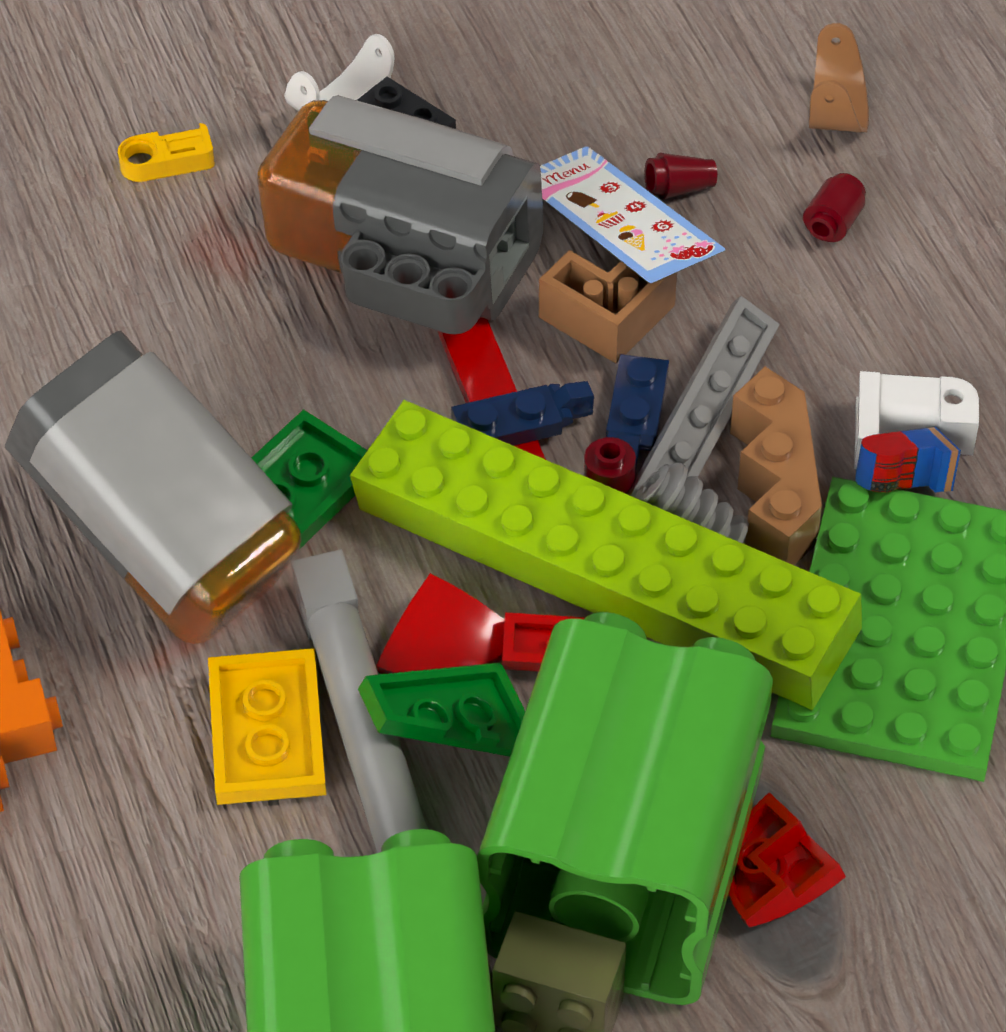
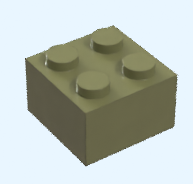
[493,911,626,1032]

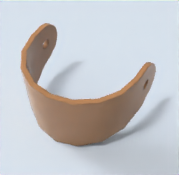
[809,23,869,133]

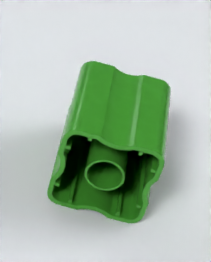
[477,612,773,1005]
[239,829,495,1032]

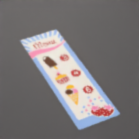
[540,147,726,283]

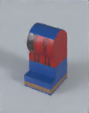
[855,427,961,493]

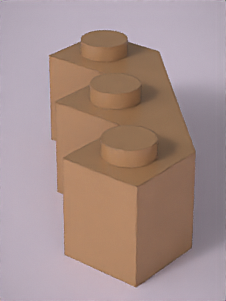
[730,366,822,565]

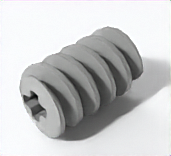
[635,462,749,543]

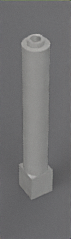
[291,549,428,853]

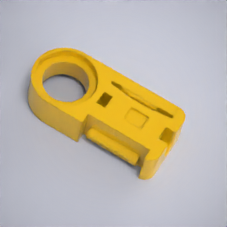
[118,123,215,182]

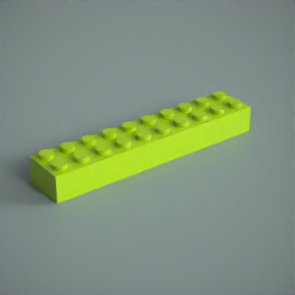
[350,400,862,710]

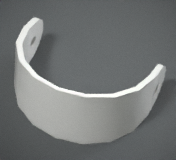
[284,34,395,118]

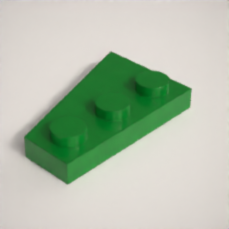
[358,663,525,757]

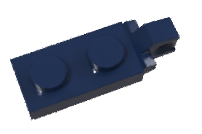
[606,354,669,475]
[451,381,594,446]

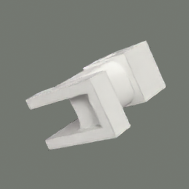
[854,371,979,469]

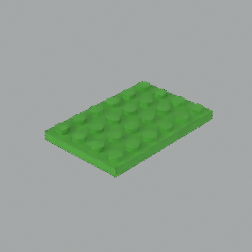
[771,476,1006,782]

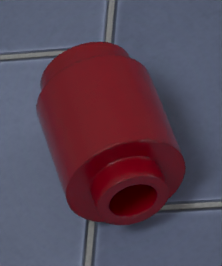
[803,173,866,242]
[584,437,636,494]

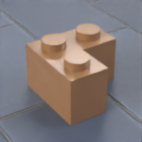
[539,250,677,364]

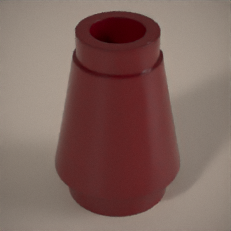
[644,152,718,200]

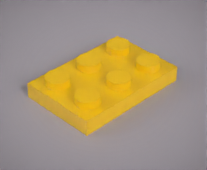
[208,648,326,805]

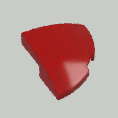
[376,573,504,674]
[729,792,846,927]

